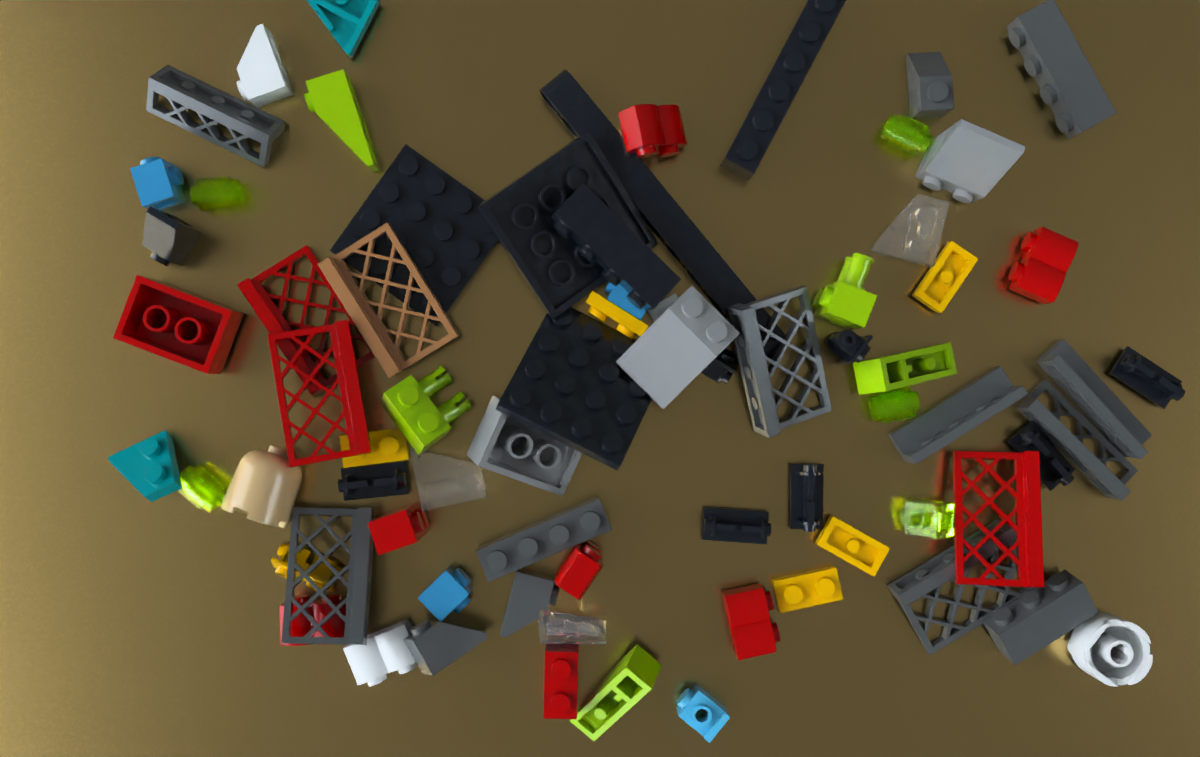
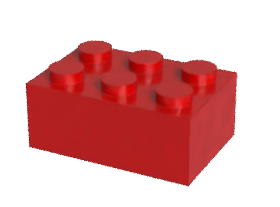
[113,275,244,374]

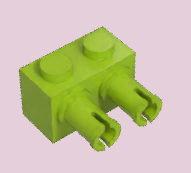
[812,253,877,330]
[380,366,472,455]

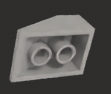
[915,119,1026,203]
[616,286,740,409]
[466,395,582,496]

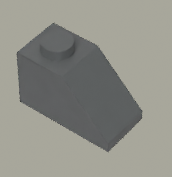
[906,52,954,120]
[499,567,560,638]
[404,619,488,676]

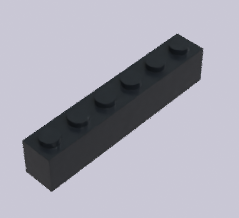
[720,0,846,181]

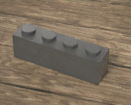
[1006,0,1117,139]
[476,495,612,582]

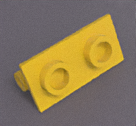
[271,542,343,592]

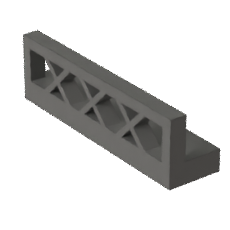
[146,65,286,167]
[1036,339,1152,459]
[888,366,1028,465]
[1016,380,1138,501]

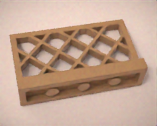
[318,222,460,378]

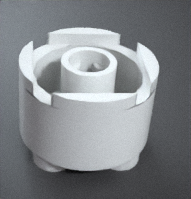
[1067,611,1153,687]

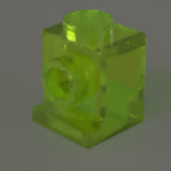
[899,499,955,540]

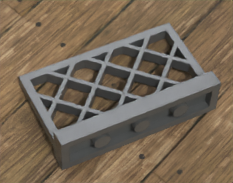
[727,285,832,438]
[281,507,375,645]
[888,519,1035,655]

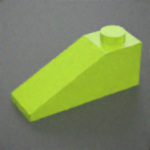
[304,69,380,172]
[853,342,957,395]
[569,644,662,741]

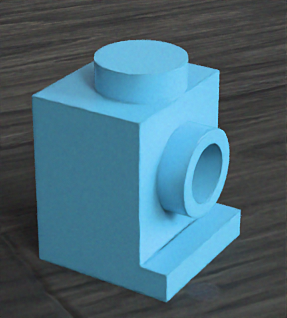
[676,683,730,743]

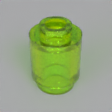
[880,113,933,157]
[190,176,243,212]
[868,386,920,424]
[177,465,226,513]

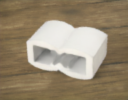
[343,619,418,687]

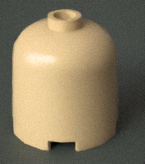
[220,445,302,528]

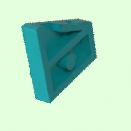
[307,0,381,58]
[108,430,182,502]

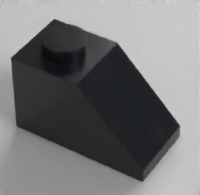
[142,206,203,267]

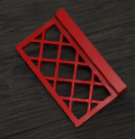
[237,245,375,398]
[267,320,372,468]
[953,451,1044,588]

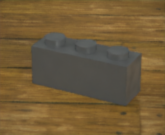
[983,570,1099,665]

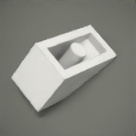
[236,24,294,108]

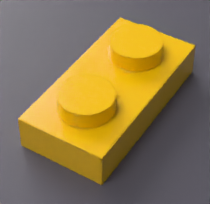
[911,241,978,314]
[586,291,648,339]
[339,428,411,468]
[815,515,890,576]
[771,566,843,613]

